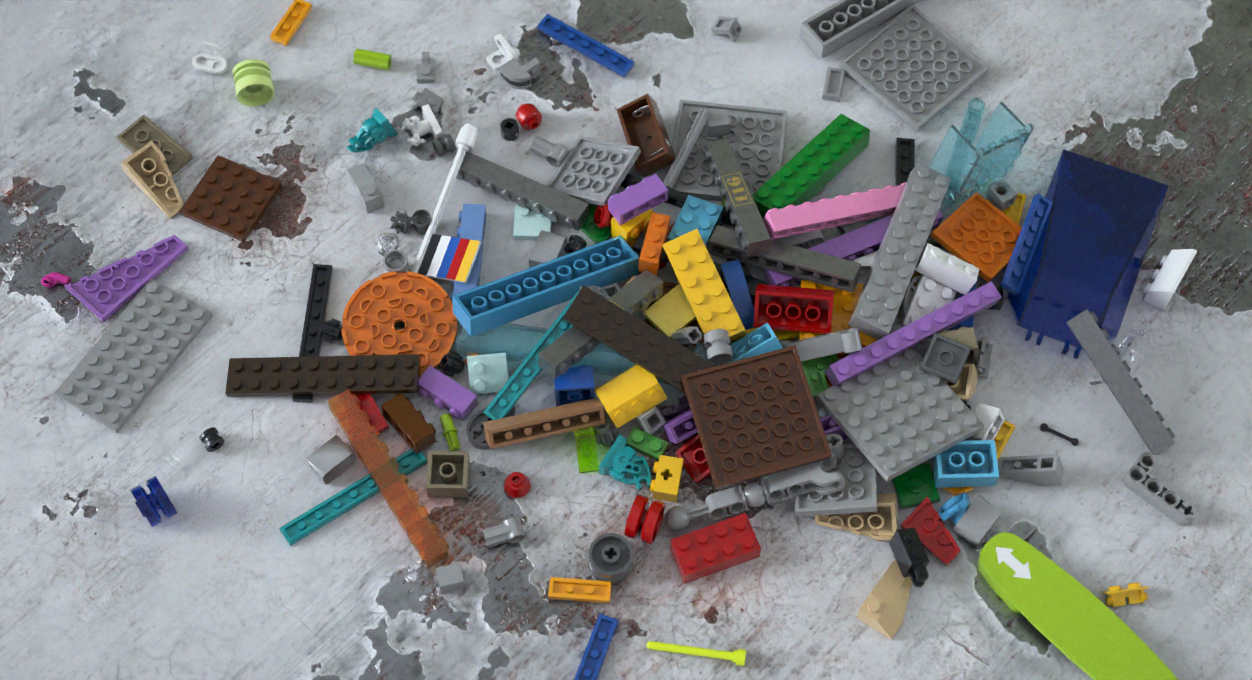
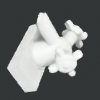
[401,104,443,147]

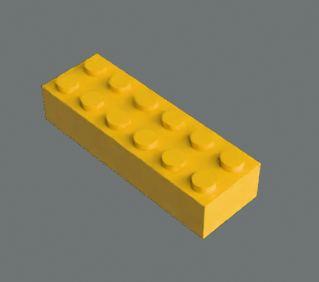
[662,229,746,342]

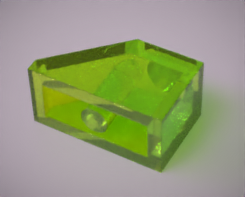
[574,427,599,473]

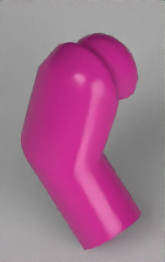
[41,272,71,287]

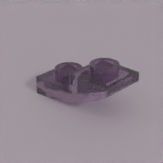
[660,395,690,422]

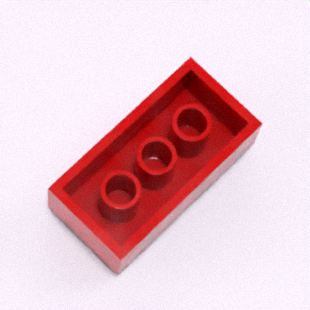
[670,513,761,584]

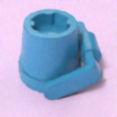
[939,492,969,525]

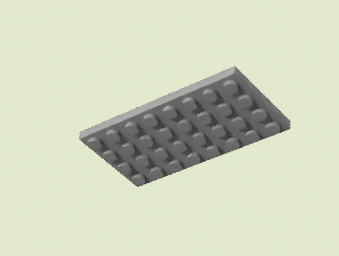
[54,278,213,433]

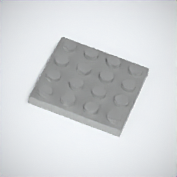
[547,136,641,206]
[795,444,877,517]

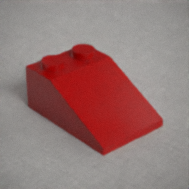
[675,434,711,484]

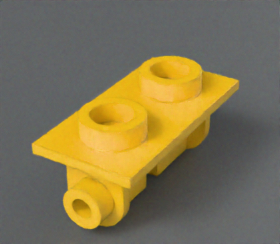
[1102,582,1148,608]

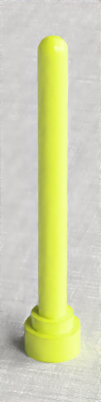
[646,641,746,666]

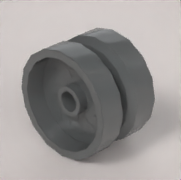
[589,533,633,585]

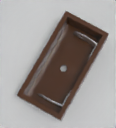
[616,93,676,177]

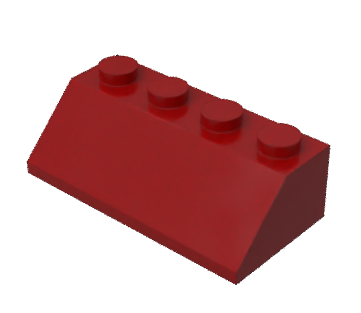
[753,284,835,334]

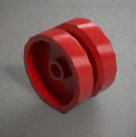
[624,494,666,545]

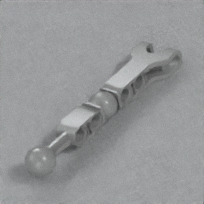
[665,451,846,531]

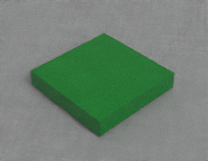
[892,464,940,510]

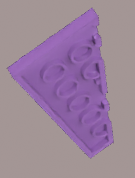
[65,235,189,323]

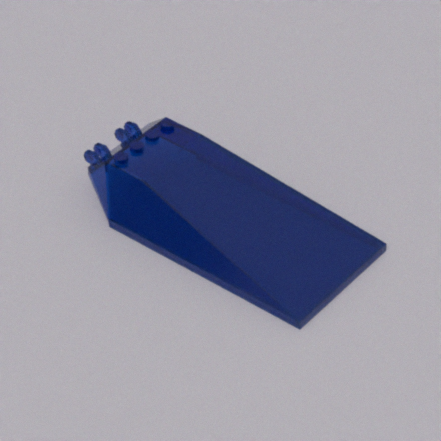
[1007,149,1169,359]

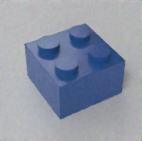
[554,365,595,406]

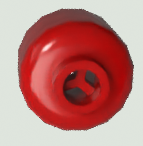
[515,103,542,130]

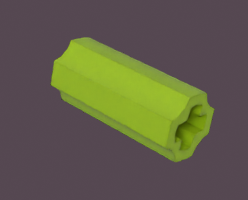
[353,48,392,70]

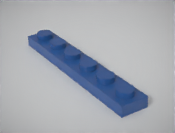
[537,14,634,78]
[1000,193,1053,295]

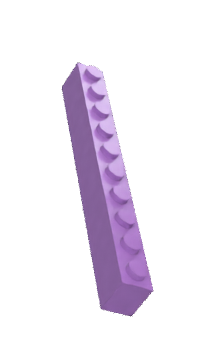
[764,210,943,287]
[825,281,1002,387]

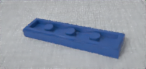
[574,613,619,680]

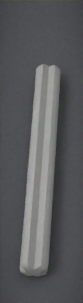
[663,108,710,189]

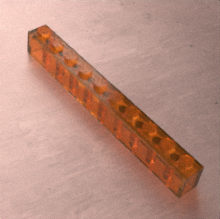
[327,389,450,569]

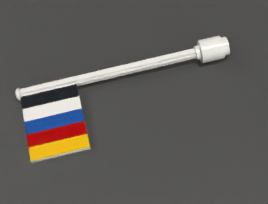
[411,124,481,283]

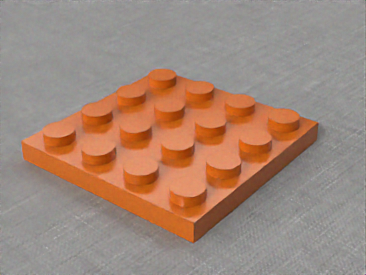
[930,192,1022,282]

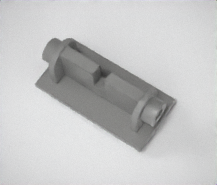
[974,337,993,379]

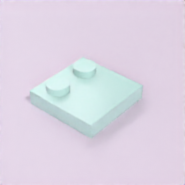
[513,204,552,240]
[467,352,509,394]

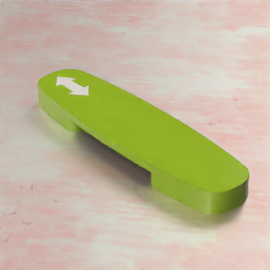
[977,532,1178,680]

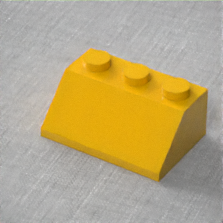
[594,365,668,428]

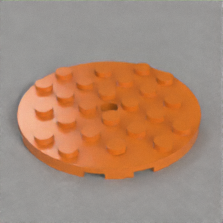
[342,271,457,378]

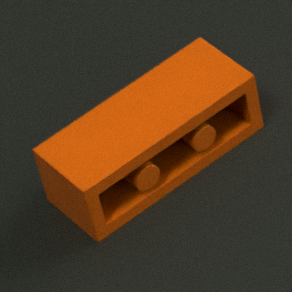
[639,212,670,275]

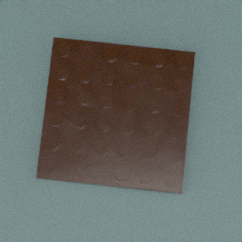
[681,345,832,490]

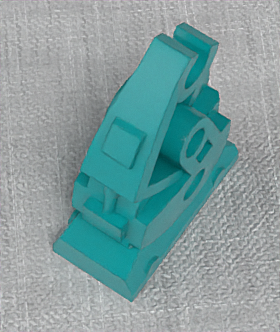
[347,108,398,152]
[599,435,651,491]

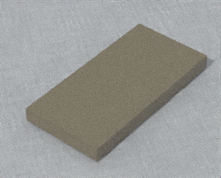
[116,115,193,176]

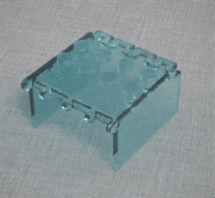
[929,102,1034,203]

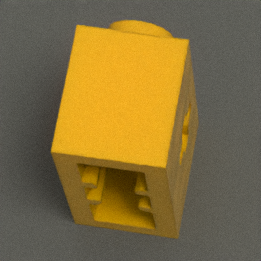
[650,455,683,503]

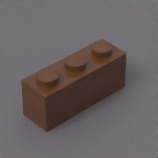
[381,393,436,454]

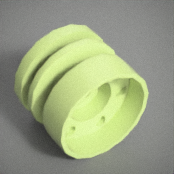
[232,59,275,106]

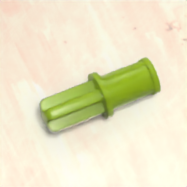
[439,414,461,451]

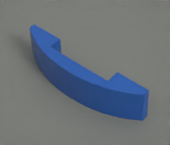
[720,259,756,330]

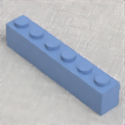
[449,204,487,303]

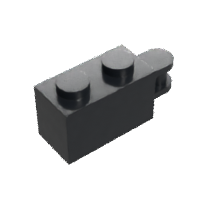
[889,528,930,587]

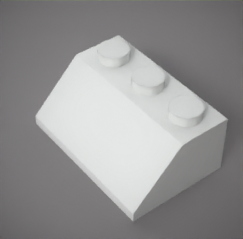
[915,243,979,295]
[1143,249,1197,311]

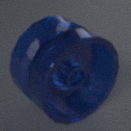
[130,476,177,528]

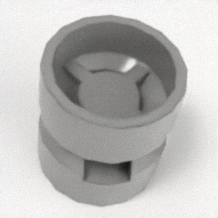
[383,250,410,273]
[704,329,733,365]

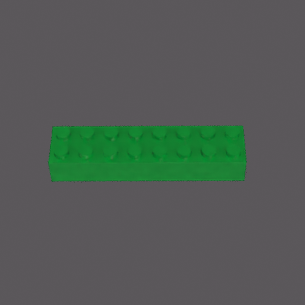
[752,114,870,219]

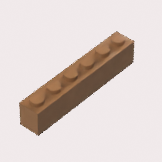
[483,398,606,449]

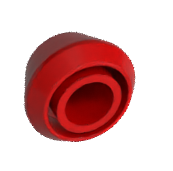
[594,204,614,228]
[503,472,531,498]

